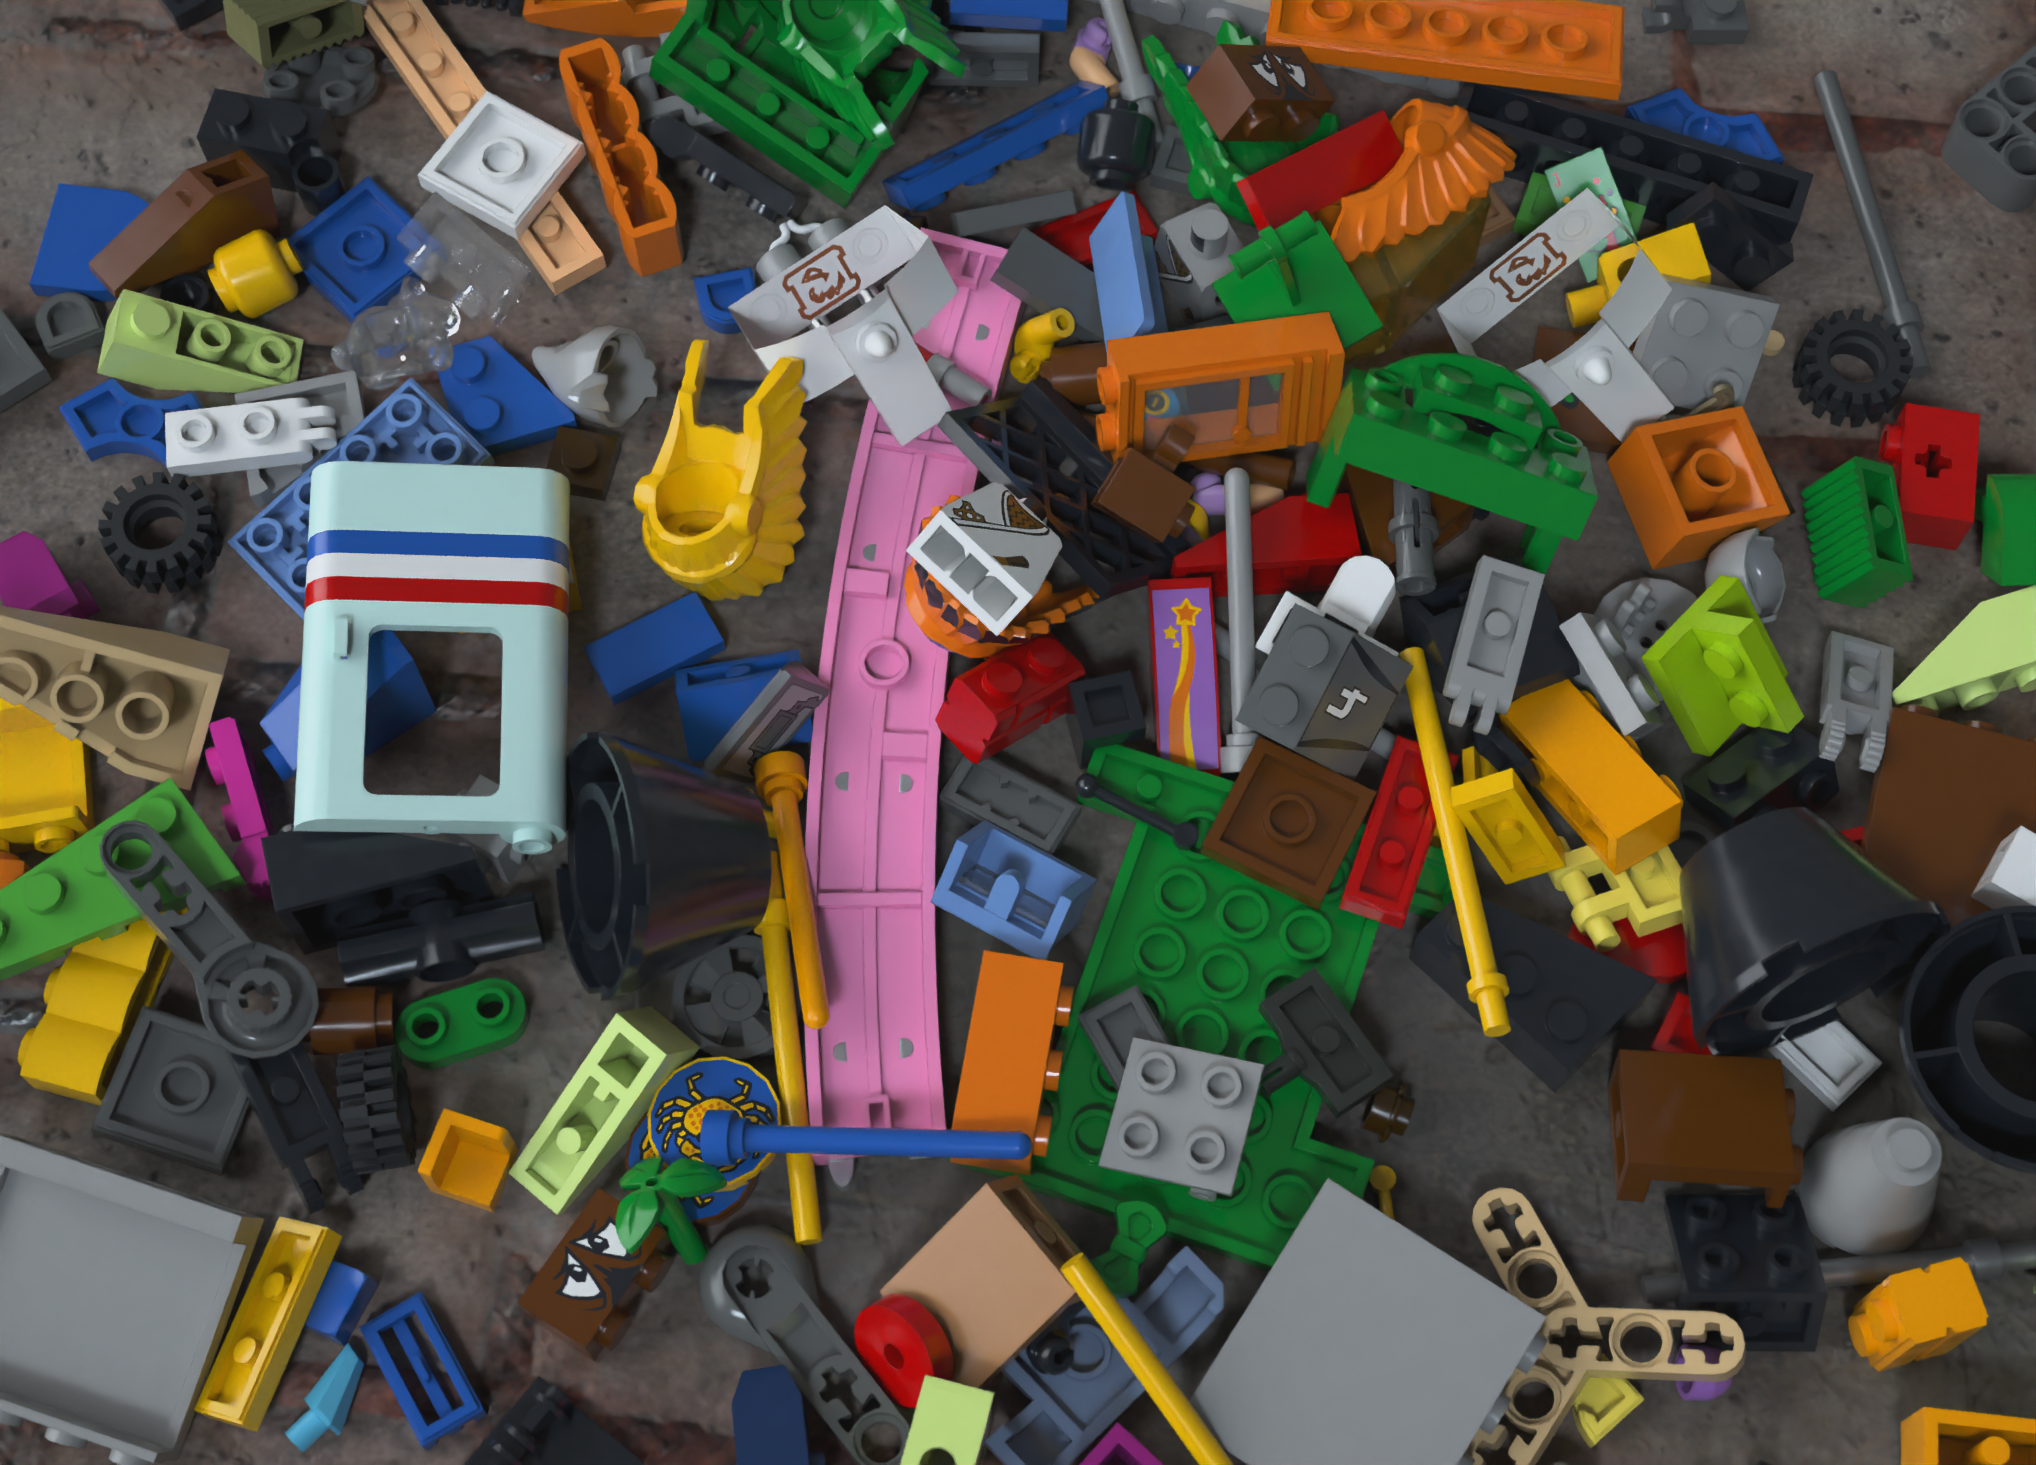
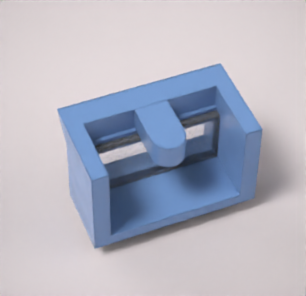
[930,820,1097,960]

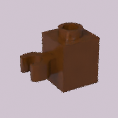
[1090,423,1196,544]

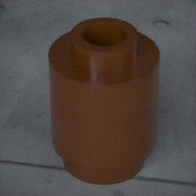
[1040,342,1107,407]
[301,985,397,1055]

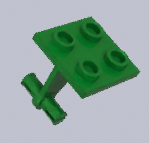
[1211,210,1383,391]

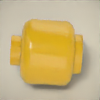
[208,229,304,318]

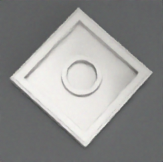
[418,91,586,240]

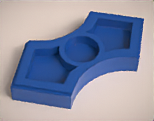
[1624,88,1785,165]
[58,378,204,468]

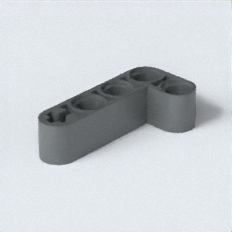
[1941,45,2036,212]

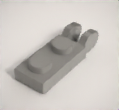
[1819,631,1894,773]

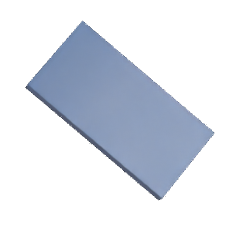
[227,377,496,621]

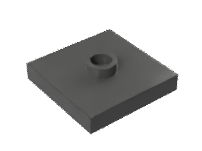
[91,1005,251,1176]

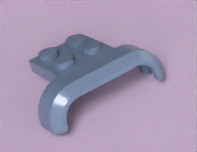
[984,1242,1224,1465]

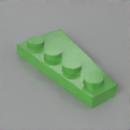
[0,777,246,981]

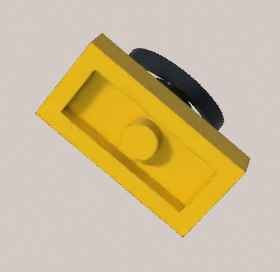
[1451,720,1566,885]

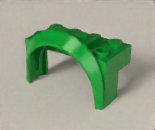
[649,0,929,209]
[1306,353,1598,574]

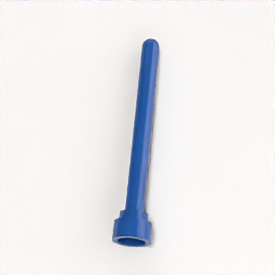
[700,1110,1032,1166]

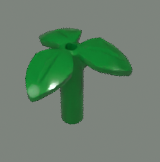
[615,1155,727,1265]

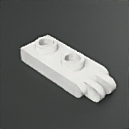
[165,398,337,477]

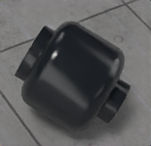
[1076,99,1156,191]

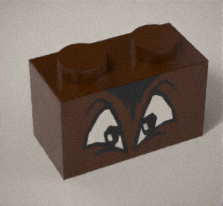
[1186,44,1335,143]
[517,1188,673,1361]

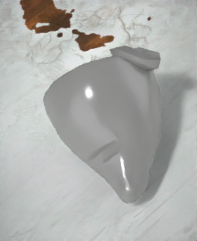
[532,325,658,427]

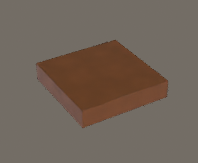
[1201,736,1377,911]

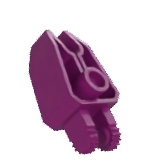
[0,531,100,620]

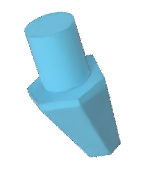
[285,1342,364,1453]

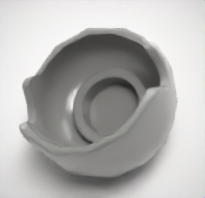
[1704,528,1786,625]

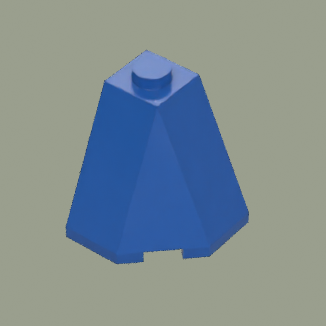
[260,629,436,782]

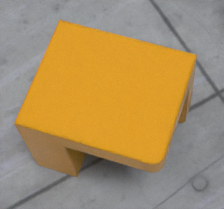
[418,1108,519,1213]

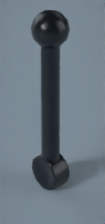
[1075,773,1199,850]

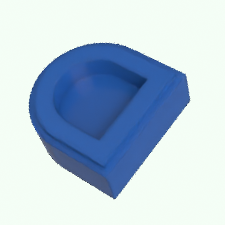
[693,267,756,334]

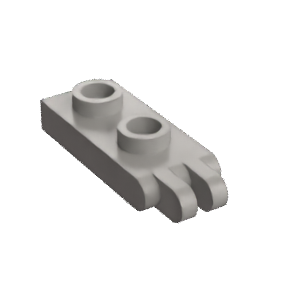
[1442,555,1545,735]

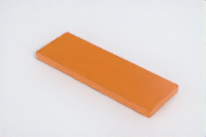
[1265,0,1625,101]

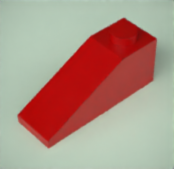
[1169,493,1362,598]

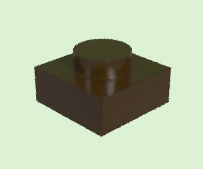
[546,426,621,501]

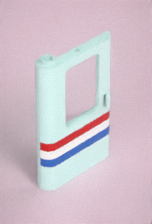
[294,461,570,854]

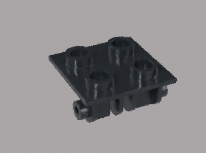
[464,1376,644,1465]

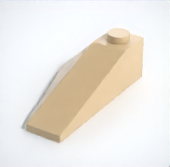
[0,606,230,790]

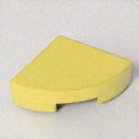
[1572,1353,1644,1448]

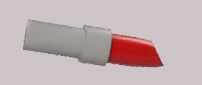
[916,343,992,406]

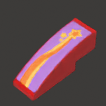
[1146,577,1222,778]

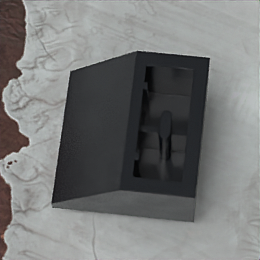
[1399,556,1580,717]

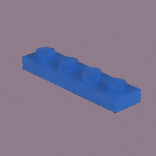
[882,80,1109,212]

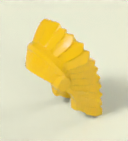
[633,339,808,601]

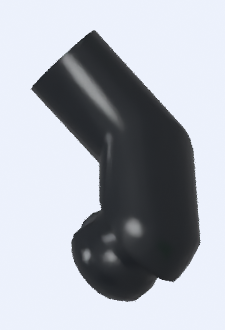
[1026,1300,1086,1375]

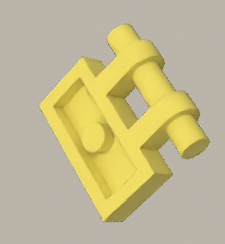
[1547,836,1683,952]

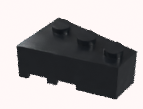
[1409,897,1658,1093]

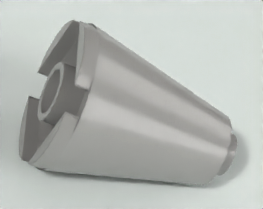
[1796,1117,1942,1256]

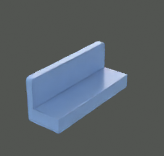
[1089,191,1168,353]

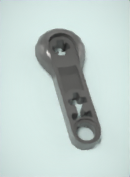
[100,820,319,1059]
[698,1224,910,1465]

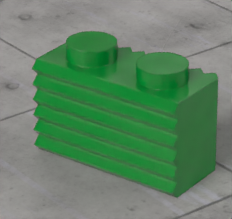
[1800,456,1913,608]

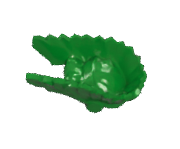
[777,0,967,150]
[1142,20,1340,228]

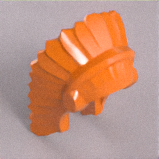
[1310,99,1517,265]

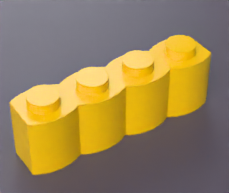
[18,908,188,1106]

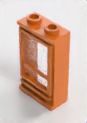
[1096,312,1345,463]

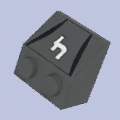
[1235,603,1414,781]

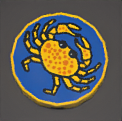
[647,1056,782,1192]

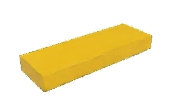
[194,1216,343,1432]

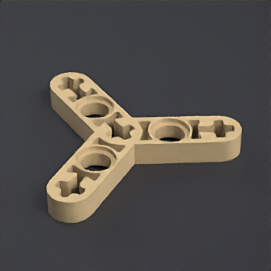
[1465,1188,1746,1465]

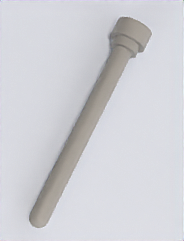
[1220,467,1265,774]

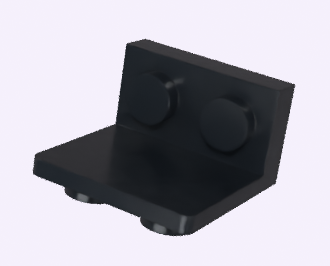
[1664,1194,1828,1352]

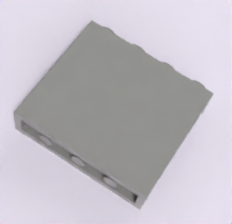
[0,1133,264,1465]
[1189,1178,1548,1465]

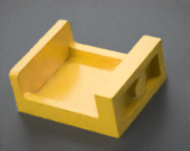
[0,698,95,854]

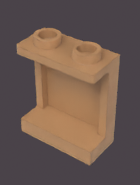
[879,1174,1105,1391]

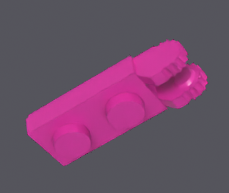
[205,717,275,903]

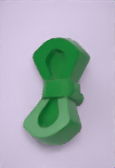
[1090,1200,1168,1299]

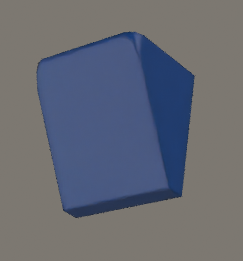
[303,1260,378,1347]

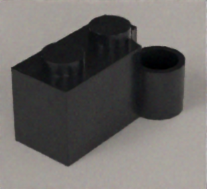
[196,88,348,216]

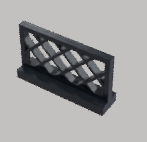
[937,377,1203,599]

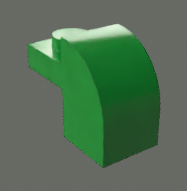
[1974,473,2036,586]

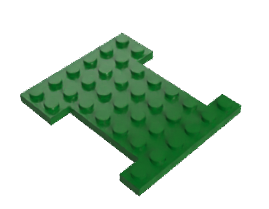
[946,744,1454,1272]

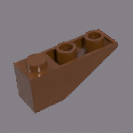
[88,149,281,299]

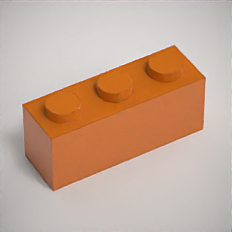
[950,950,1075,1176]

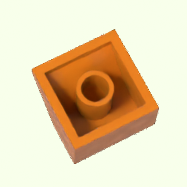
[1607,406,1790,570]

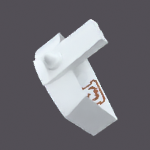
[1437,188,1675,443]
[727,205,959,446]

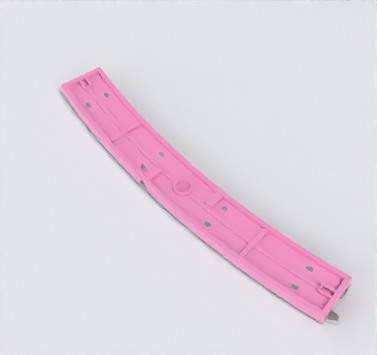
[804,227,1026,1192]

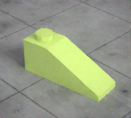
[508,1006,700,1215]

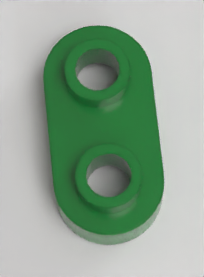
[395,978,529,1069]

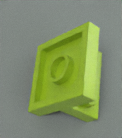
[1641,575,1804,757]

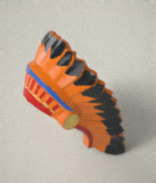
[904,491,1110,661]

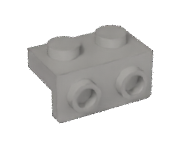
[1559,612,1665,742]

